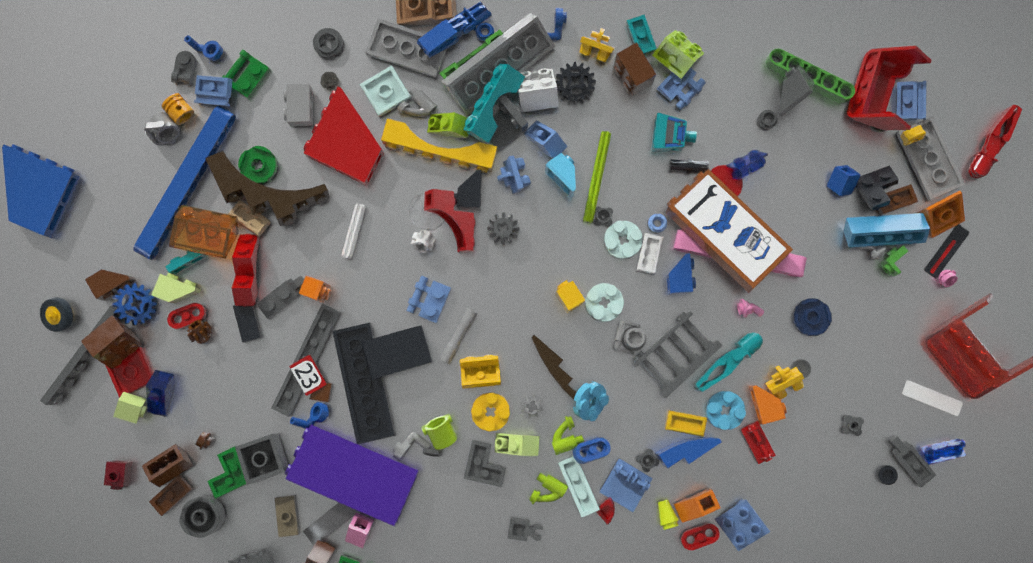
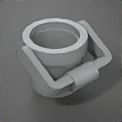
[144,112,180,145]
[614,320,646,355]

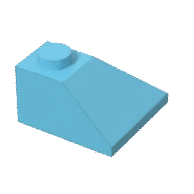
[545,153,576,199]

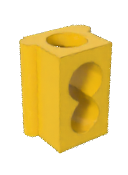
[900,125,926,146]

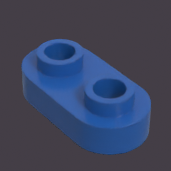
[573,438,611,464]

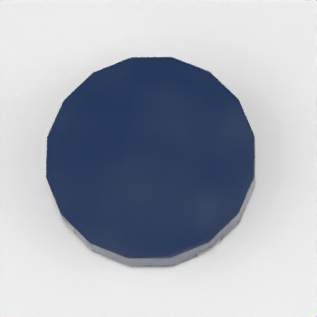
[792,298,832,336]

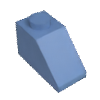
[524,120,568,159]

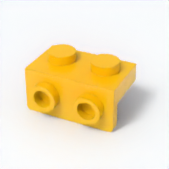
[460,355,501,389]

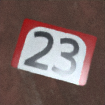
[289,355,327,396]

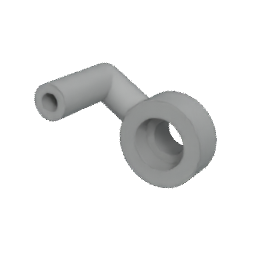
[392,432,431,461]

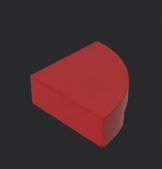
[596,497,615,525]

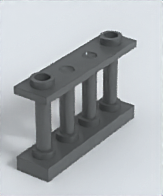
[632,311,723,398]

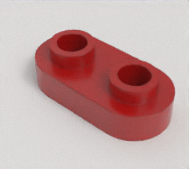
[167,303,206,329]
[680,523,720,551]

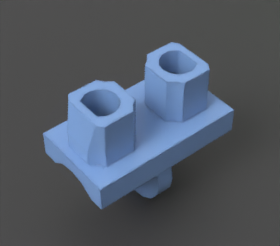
[497,155,531,194]

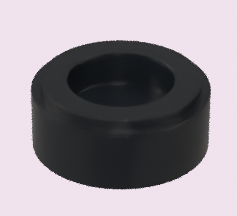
[876,465,898,485]

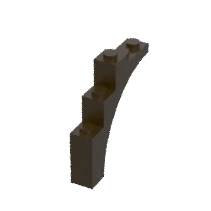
[205,151,330,226]

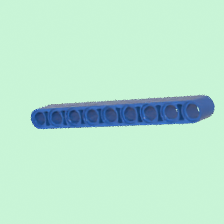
[133,105,236,260]

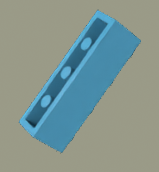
[843,213,930,248]

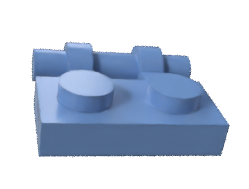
[657,68,706,110]
[406,276,451,323]

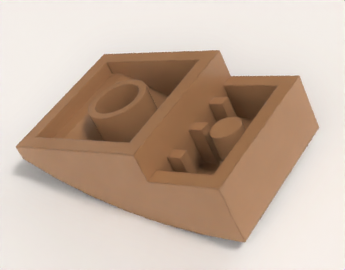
[396,0,457,25]

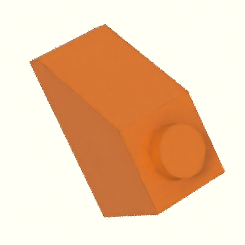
[749,385,787,424]

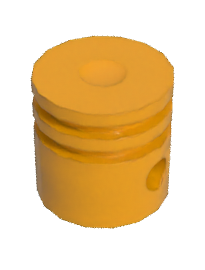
[161,93,194,125]

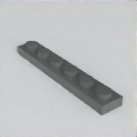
[271,304,340,417]
[40,306,120,405]

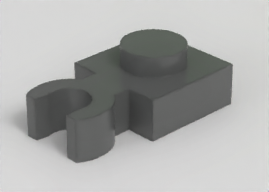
[508,518,543,541]

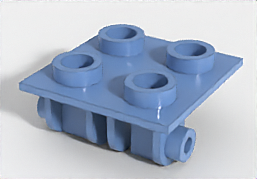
[600,459,653,512]
[715,499,770,551]

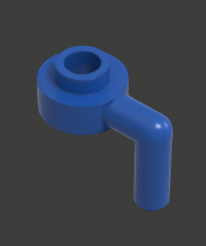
[548,8,567,40]
[184,35,223,61]
[290,402,329,429]

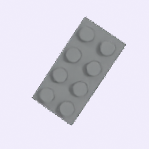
[365,18,447,78]
[896,116,965,201]

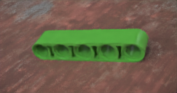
[766,48,855,104]

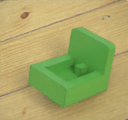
[880,245,908,276]

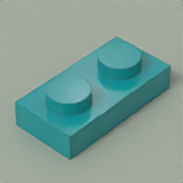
[626,14,657,55]
[165,247,208,275]

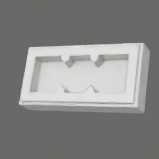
[636,233,664,275]

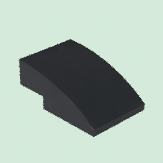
[361,325,432,380]

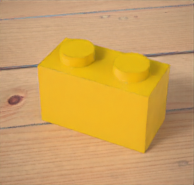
[555,280,585,314]

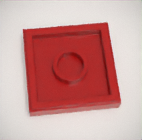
[105,347,157,398]

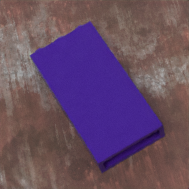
[285,425,419,527]

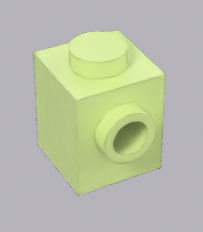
[113,392,147,424]

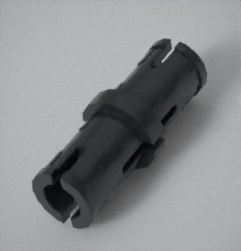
[669,158,709,174]

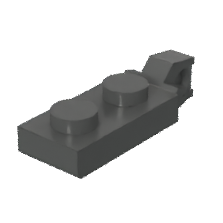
[256,276,304,319]
[888,436,936,487]

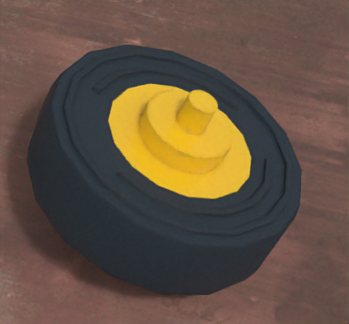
[40,297,73,332]

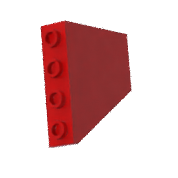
[303,86,384,186]

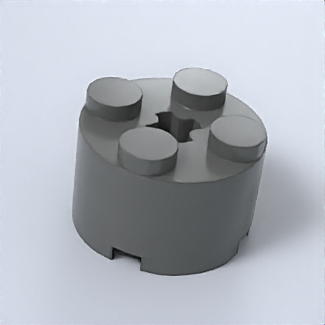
[179,496,226,538]

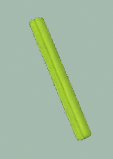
[583,131,611,223]

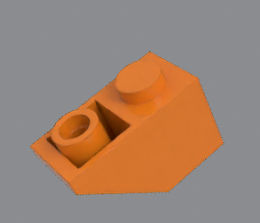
[299,276,331,303]
[673,488,721,522]

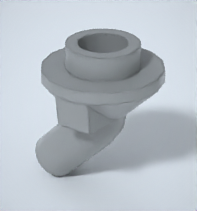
[859,245,887,260]

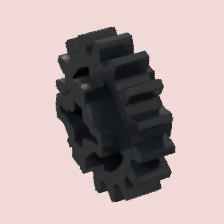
[556,62,596,104]

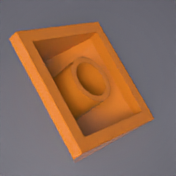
[917,191,965,238]

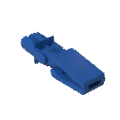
[417,1,492,58]

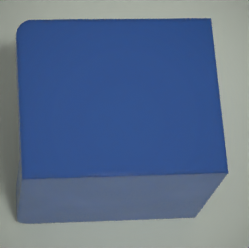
[827,165,861,196]

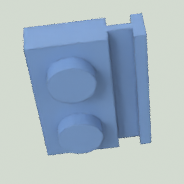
[194,75,233,107]
[897,81,927,121]

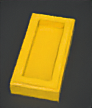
[665,410,707,437]

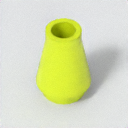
[658,499,679,530]

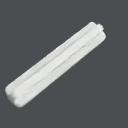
[342,204,366,259]

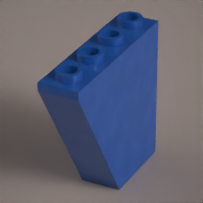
[2,144,80,238]

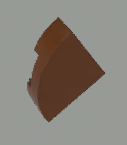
[309,383,333,402]

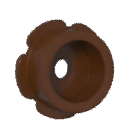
[195,431,213,450]

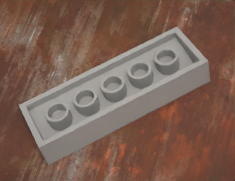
[441,13,555,115]

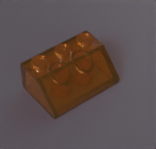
[169,205,239,259]

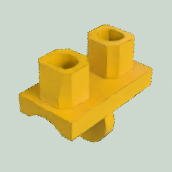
[580,28,614,62]
[765,365,805,400]

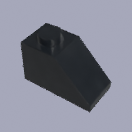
[454,170,482,211]

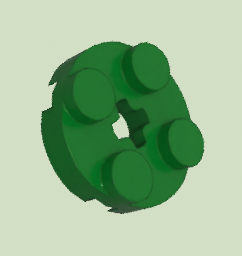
[238,146,278,184]

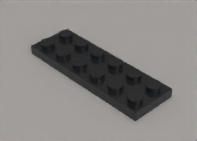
[332,322,396,444]

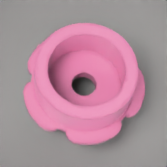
[938,270,958,287]

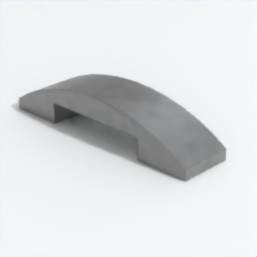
[303,503,359,546]

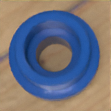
[476,22,494,41]

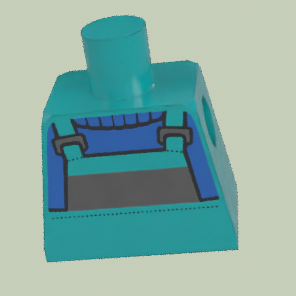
[651,113,697,152]

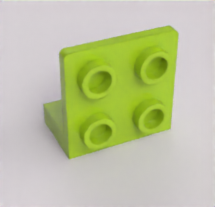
[652,30,704,79]

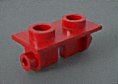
[740,421,776,464]

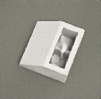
[518,68,559,112]

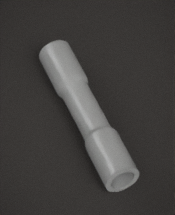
[439,308,477,364]

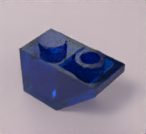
[146,370,175,417]

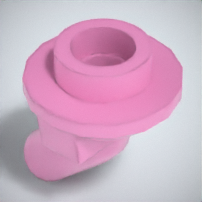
[737,299,764,318]

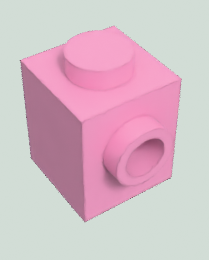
[345,513,374,548]

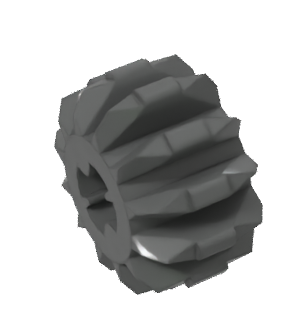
[487,212,520,245]

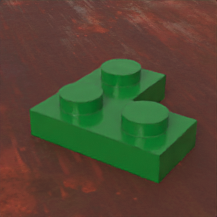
[207,446,246,499]

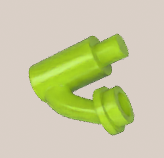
[552,416,584,455]
[529,473,568,505]

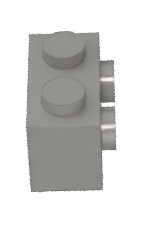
[284,84,313,126]

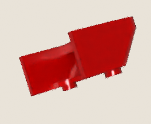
[847,46,932,130]

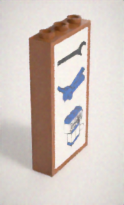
[665,169,793,293]

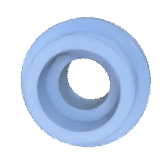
[648,214,667,233]

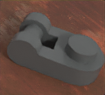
[171,51,196,85]

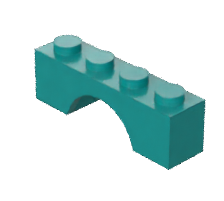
[463,64,525,143]

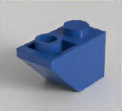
[666,253,696,295]

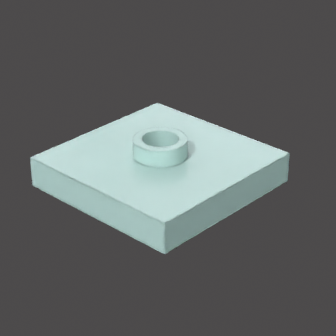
[359,66,411,118]

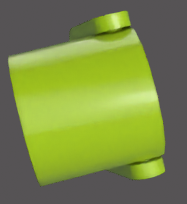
[421,414,457,450]

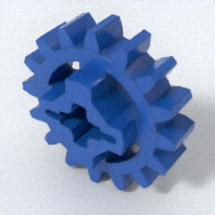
[112,283,157,326]

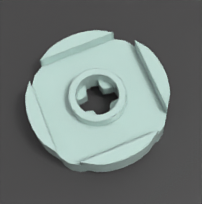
[604,221,643,259]
[585,283,624,322]

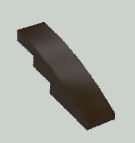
[531,335,577,402]

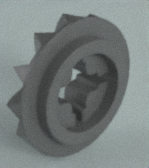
[313,28,343,58]

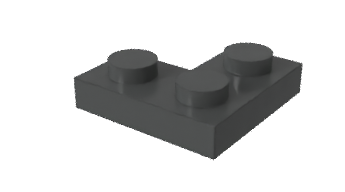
[464,440,506,487]

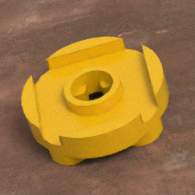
[471,393,510,431]

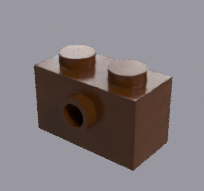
[142,444,193,488]

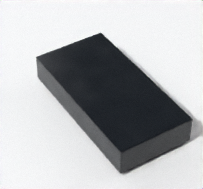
[233,305,262,343]

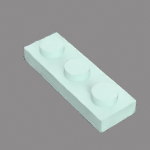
[558,456,600,517]

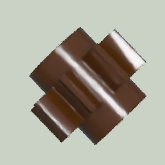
[187,320,212,344]

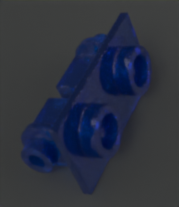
[726,150,768,179]
[921,438,966,465]

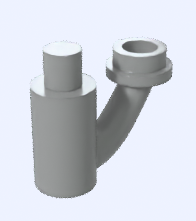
[397,87,437,116]

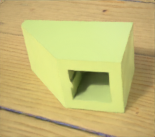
[151,273,201,304]
[495,433,540,456]

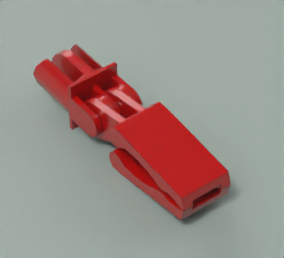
[968,104,1022,179]

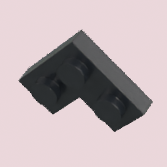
[856,165,899,211]

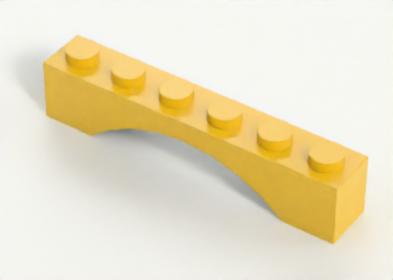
[381,118,498,173]

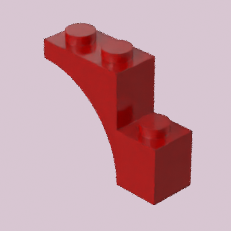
[424,189,475,253]
[231,234,260,306]

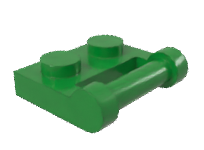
[222,49,271,99]

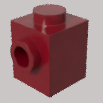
[104,460,132,490]

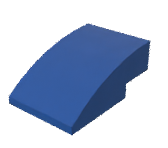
[655,437,722,468]

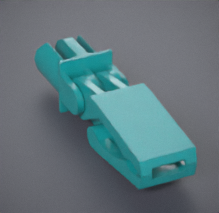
[693,333,763,392]

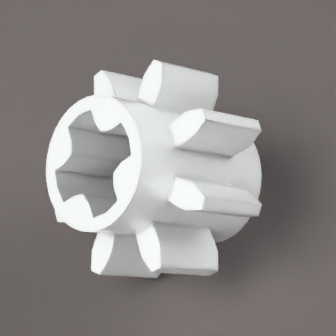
[411,229,436,253]

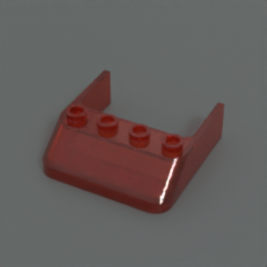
[925,293,1033,399]

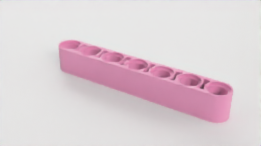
[673,230,807,277]

